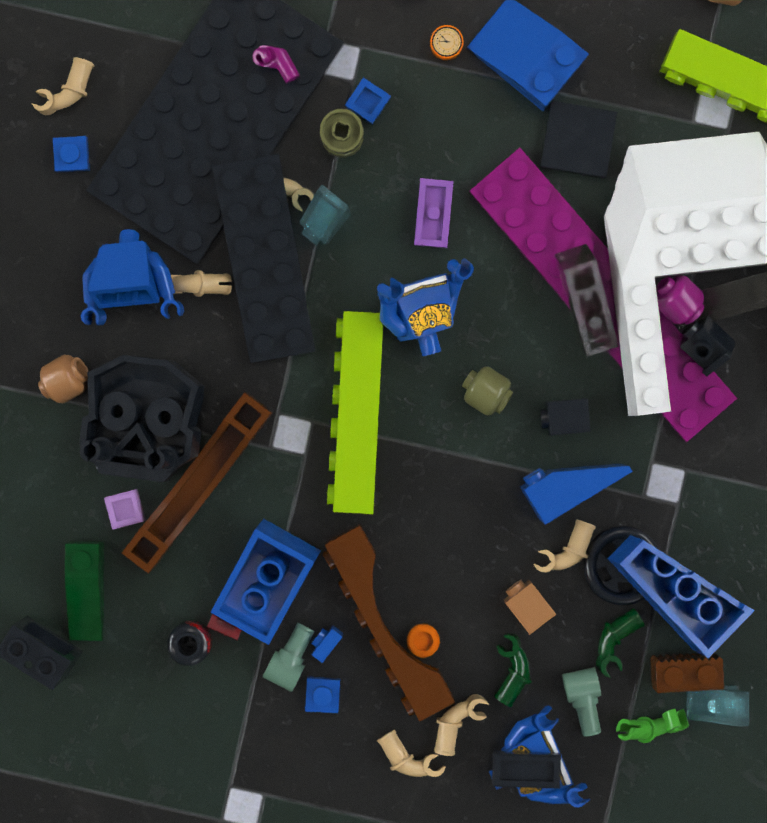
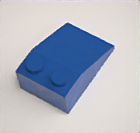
[467,0,589,111]
[520,463,633,525]
[210,518,321,645]

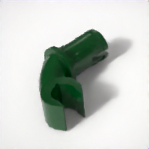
[596,608,645,678]
[494,633,532,707]

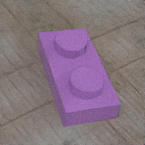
[414,178,454,249]

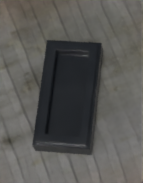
[492,751,561,789]

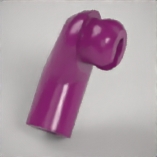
[252,45,300,84]

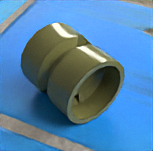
[320,109,364,158]

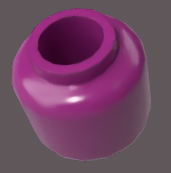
[656,275,704,324]

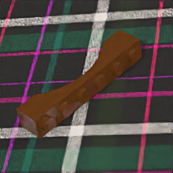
[122,392,273,573]
[322,524,455,722]

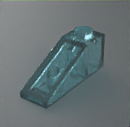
[299,185,351,246]

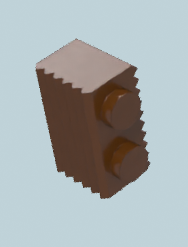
[651,653,724,693]

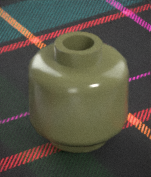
[462,366,514,416]

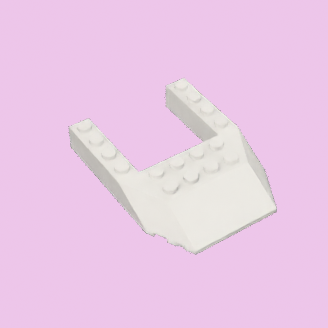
[604,132,767,416]

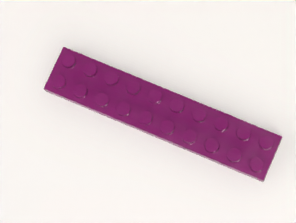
[469,147,737,442]

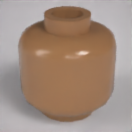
[38,354,89,404]

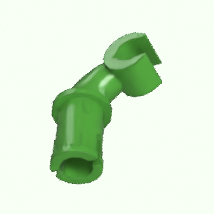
[616,709,689,743]

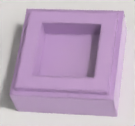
[104,489,146,530]

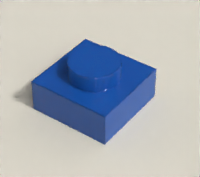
[345,77,391,125]
[53,136,90,173]
[311,625,343,663]
[305,677,340,713]

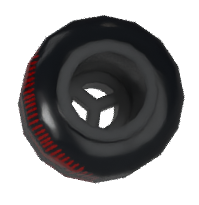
[167,621,212,666]

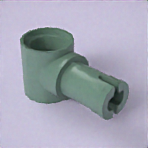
[262,622,315,692]
[562,667,601,736]

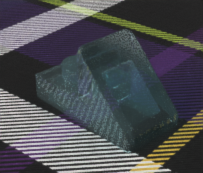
[687,685,749,727]

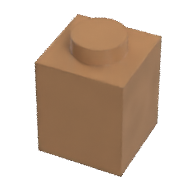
[503,580,556,635]

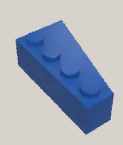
[607,535,755,658]

